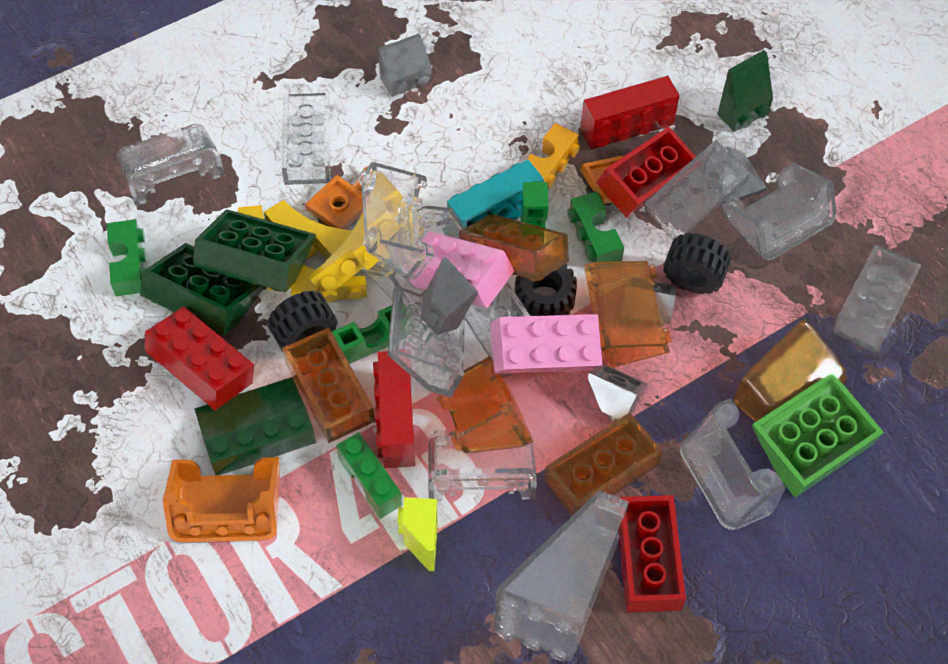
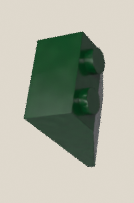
[717,50,773,132]

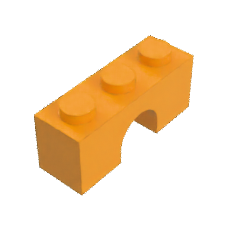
[526,123,580,189]

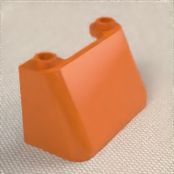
[162,457,280,542]

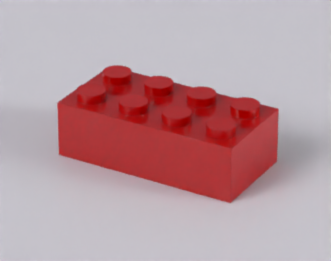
[580,75,680,149]
[596,127,700,218]
[145,306,254,410]
[373,350,416,468]
[616,495,686,613]

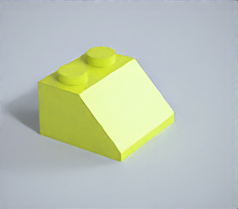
[397,497,438,571]

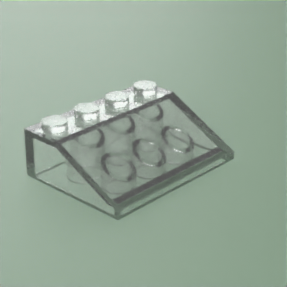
[388,285,465,398]

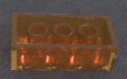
[459,214,569,281]
[282,328,375,443]
[544,412,663,520]

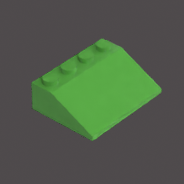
[752,372,884,498]

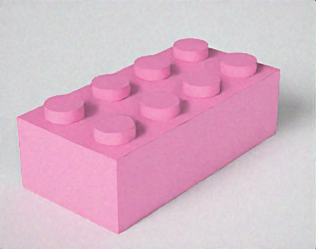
[401,231,515,308]
[490,314,602,374]

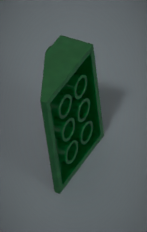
[193,209,316,292]
[140,243,265,336]
[194,377,316,475]

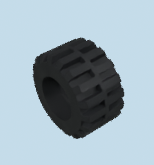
[663,233,731,294]
[514,257,577,316]
[267,291,338,356]

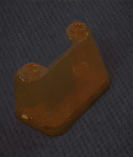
[584,260,672,368]
[733,319,848,422]
[436,356,534,454]

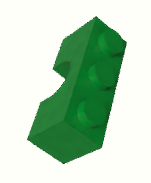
[520,181,549,248]
[567,192,625,269]
[107,219,147,297]
[331,302,412,366]
[336,432,402,519]

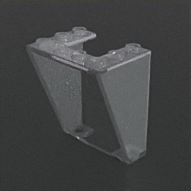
[494,491,629,662]

